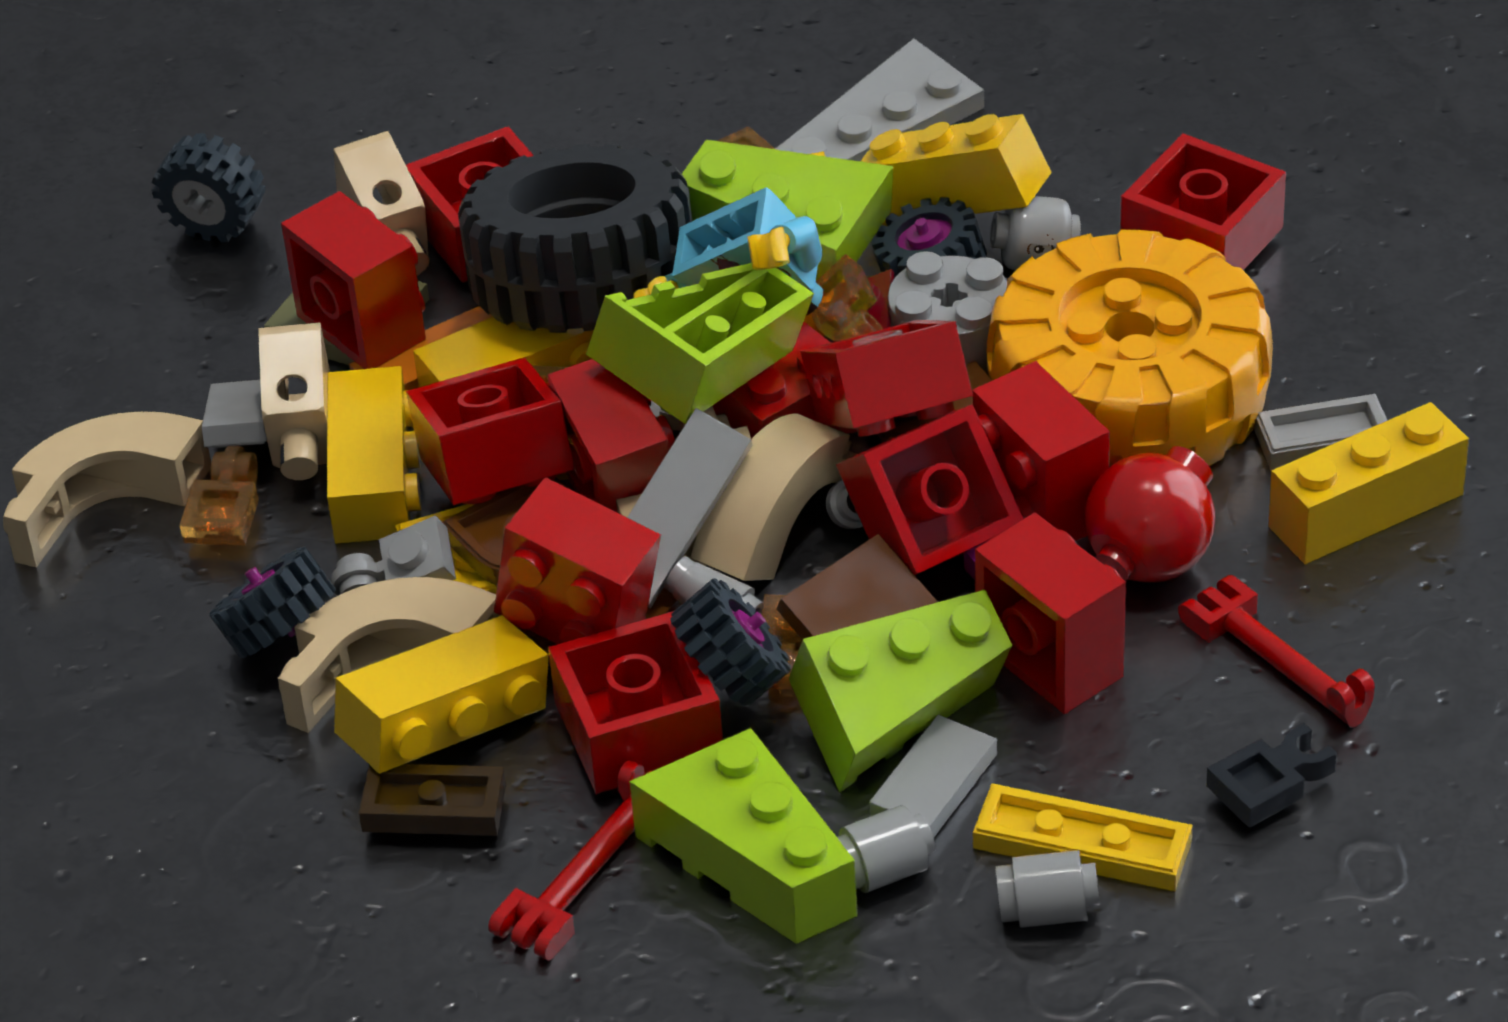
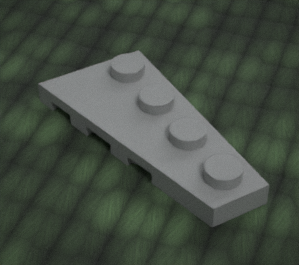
[776,39,984,161]

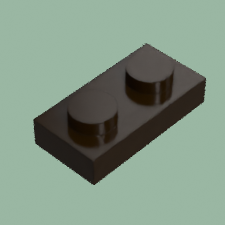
[359,764,506,836]

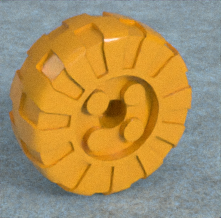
[986,230,1273,467]

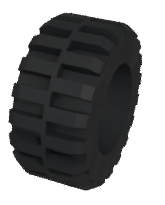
[458,144,692,333]

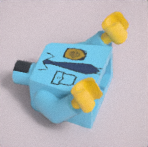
[633,187,823,316]

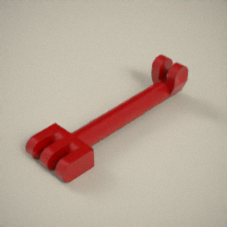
[1178,575,1375,728]
[488,760,653,961]

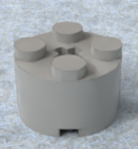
[888,251,1007,373]

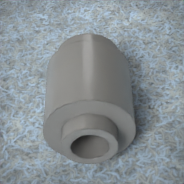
[837,805,935,893]
[996,850,1100,928]

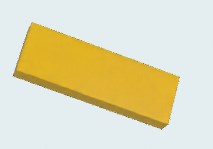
[973,783,1193,892]

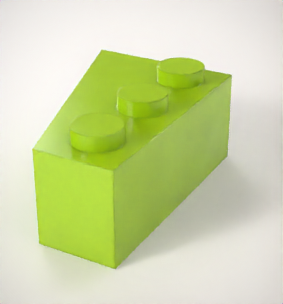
[682,140,893,294]
[586,263,814,424]
[789,590,1012,792]
[630,728,857,944]

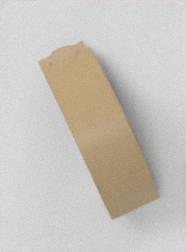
[3,412,212,568]
[690,413,857,581]
[278,577,500,733]

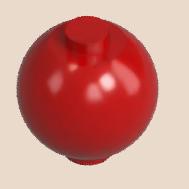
[1085,446,1215,583]

